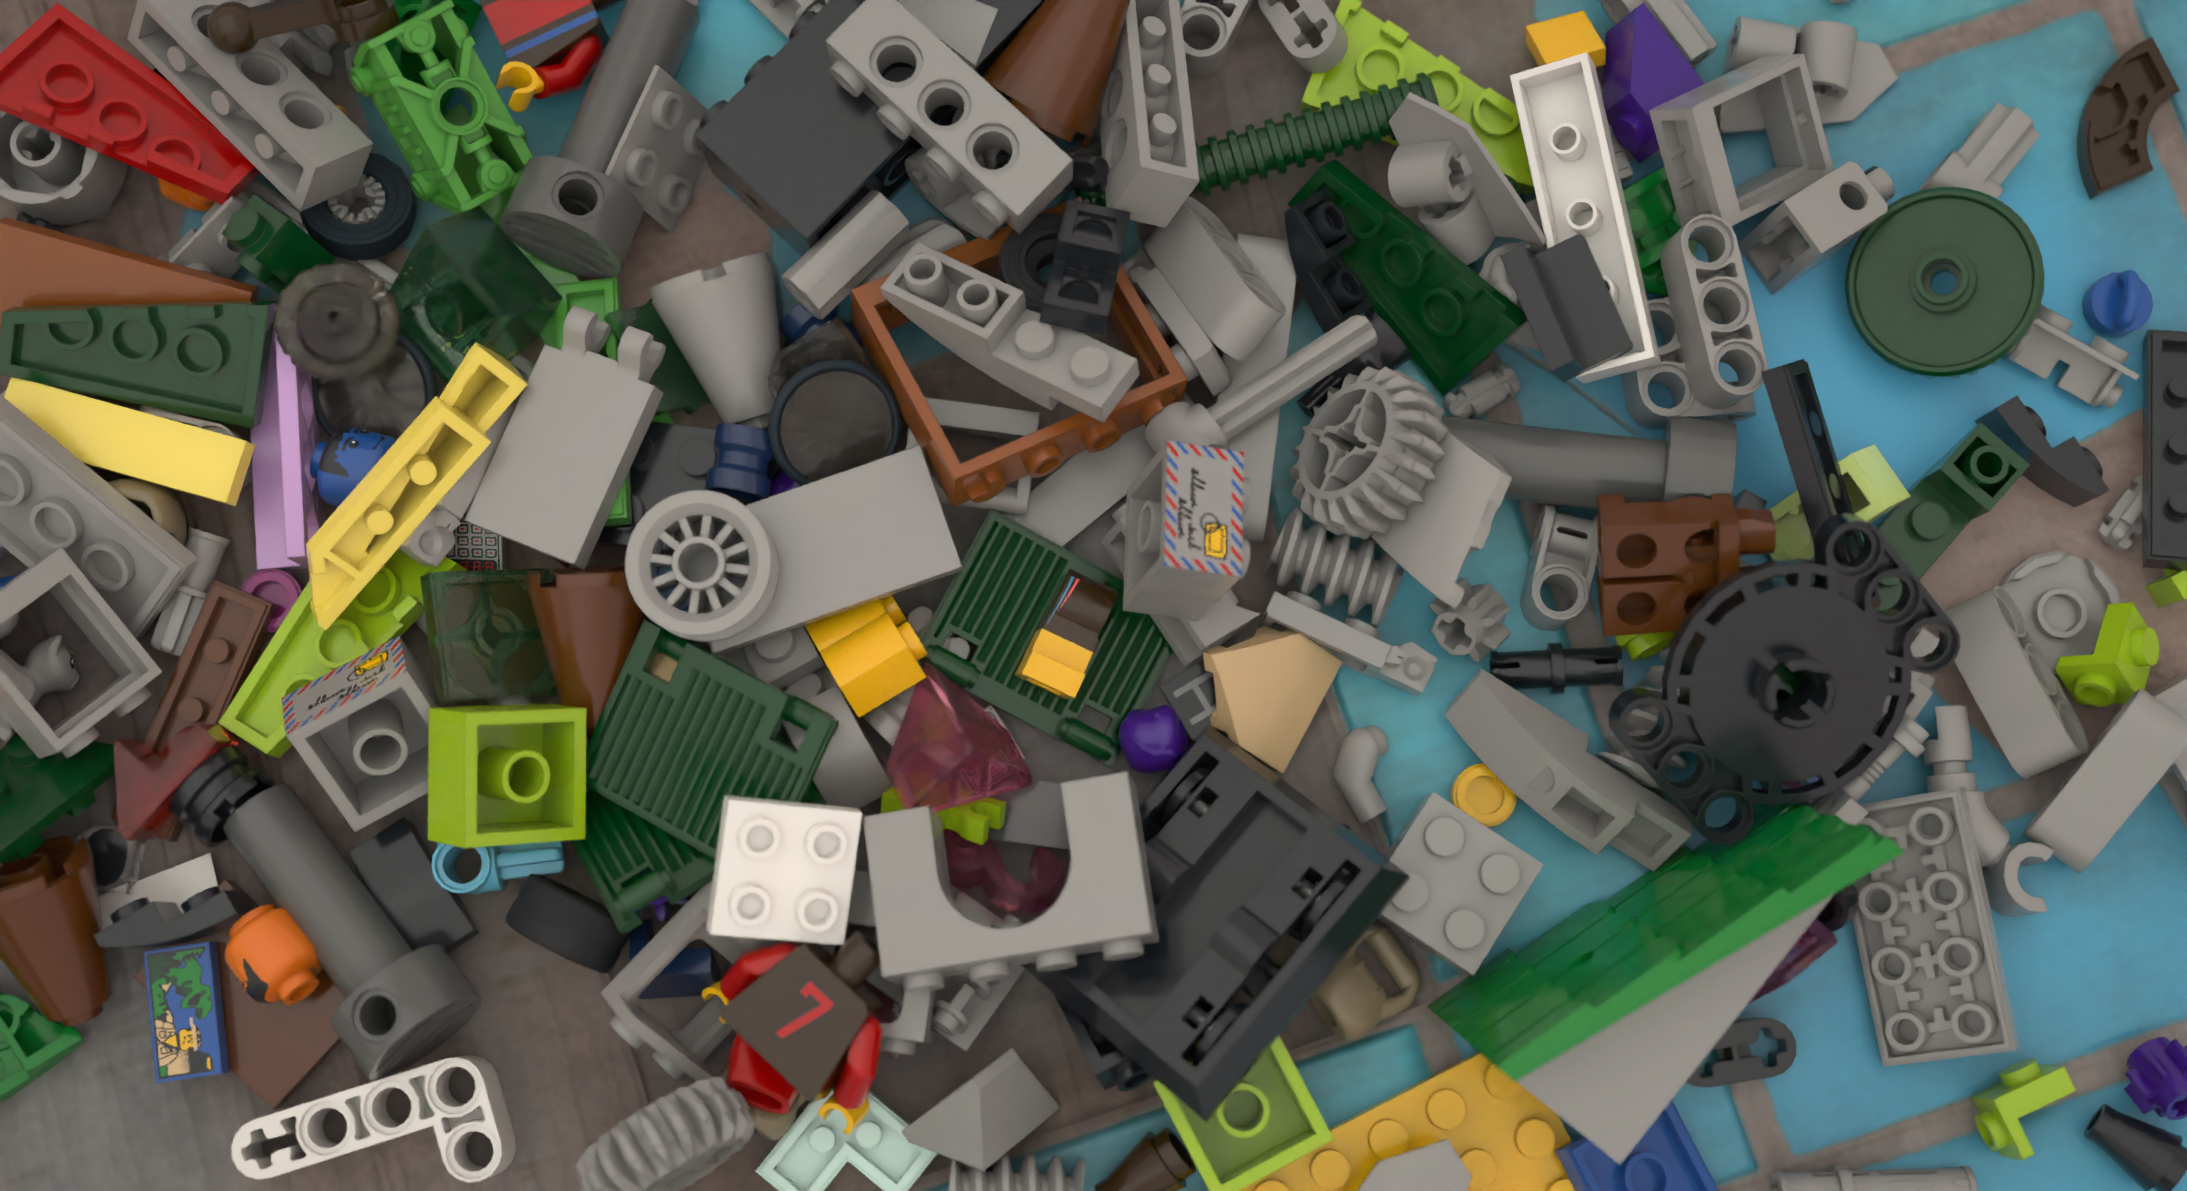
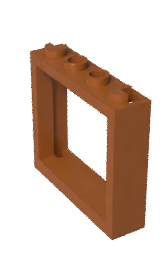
[851,197,1188,507]

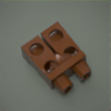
[1597,493,1776,637]

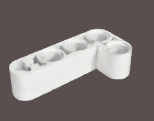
[231,1055,516,1183]

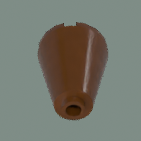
[982,0,1130,149]
[526,565,658,739]
[0,835,112,1026]

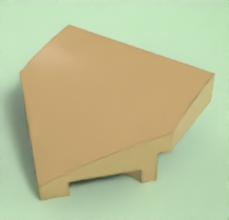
[1203,626,1343,774]

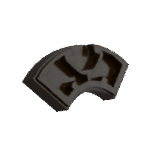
[2077,37,2180,200]

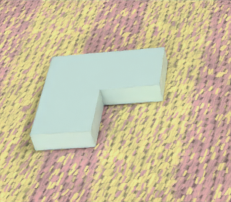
[756,1089,938,1191]

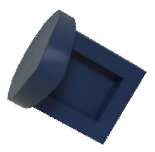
[629,919,720,999]

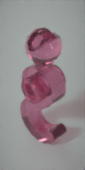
[943,829,1061,915]

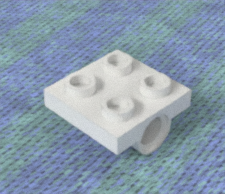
[706,795,862,945]

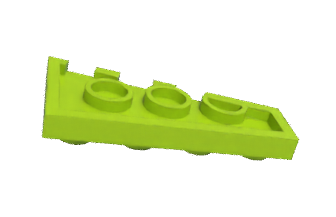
[1299,0,1535,195]
[218,549,467,759]

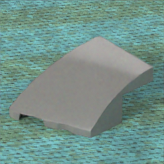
[1371,420,1512,609]

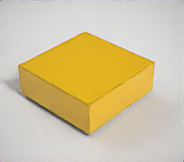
[1525,10,1606,67]

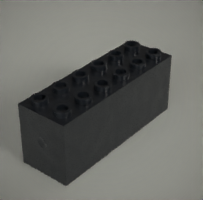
[695,0,1045,256]

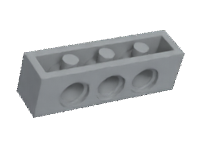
[127,0,373,212]
[826,0,1073,234]
[1099,0,1200,228]

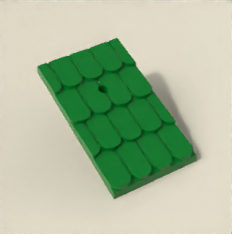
[1427,803,1905,1164]

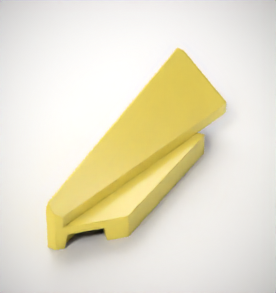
[306,342,528,630]

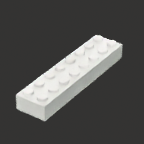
[1510,52,1662,384]

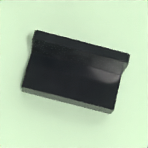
[1500,234,1633,382]

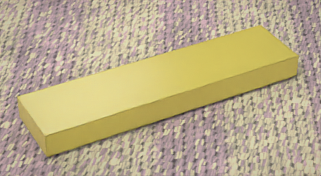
[4,377,256,507]

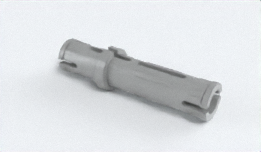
[1769,1164,1977,1191]

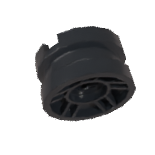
[168,745,274,848]

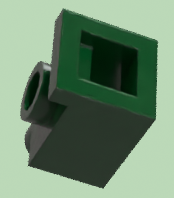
[221,194,336,307]

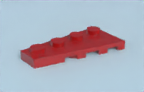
[0,3,261,205]

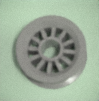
[625,490,779,642]

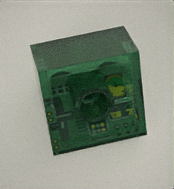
[379,206,563,384]

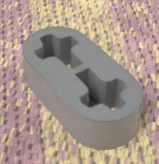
[1257,0,1348,73]

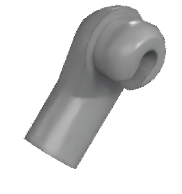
[1334,725,1389,825]

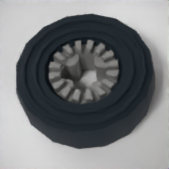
[300,152,416,261]

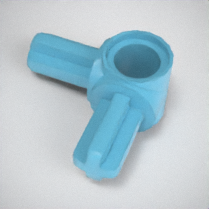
[431,841,566,895]

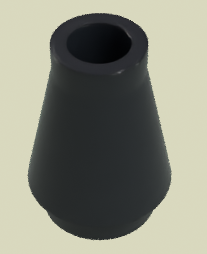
[2084,1104,2187,1191]

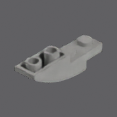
[880,242,1140,423]
[1444,668,1693,872]

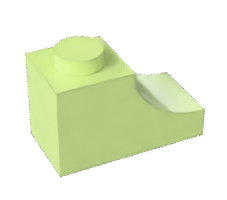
[1769,444,1911,576]

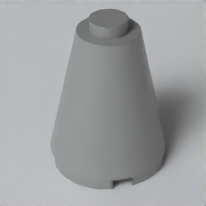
[649,252,784,429]

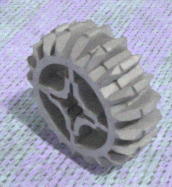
[1289,366,1448,540]
[575,1077,756,1191]

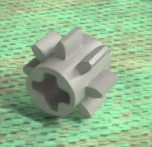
[1429,577,1511,662]

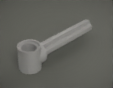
[1145,315,1378,453]

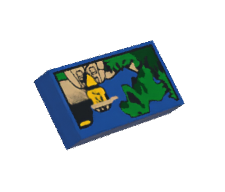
[143,942,230,1083]

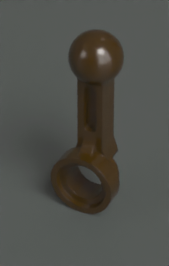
[207,0,400,54]

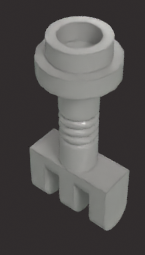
[1800,713,1929,825]

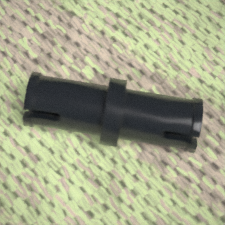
[1490,643,1623,694]

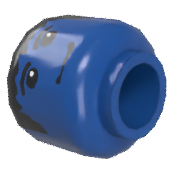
[310,426,397,507]

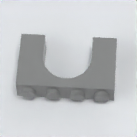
[863,772,1159,993]

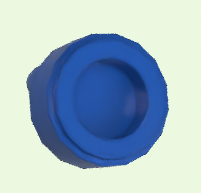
[2083,270,2153,337]

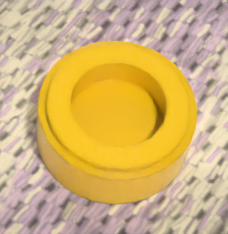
[1450,763,1517,828]

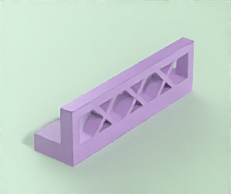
[250,304,326,571]

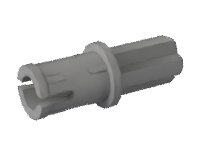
[151,527,230,656]

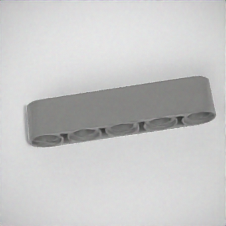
[1215,233,1297,542]

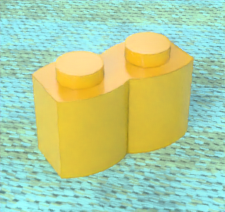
[804,595,928,718]

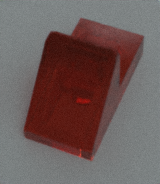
[114,723,239,841]

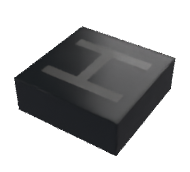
[1159,659,1216,742]

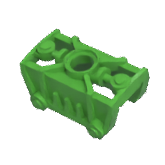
[349,0,533,214]

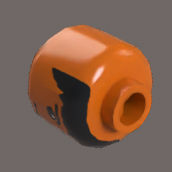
[224,904,323,1005]

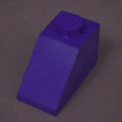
[1602,3,1705,163]

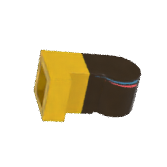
[1014,569,1117,699]

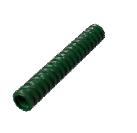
[1075,72,1439,207]

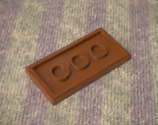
[0,217,259,333]

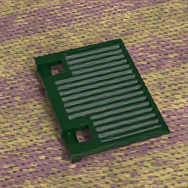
[917,509,1173,769]
[586,619,839,859]
[570,730,827,934]

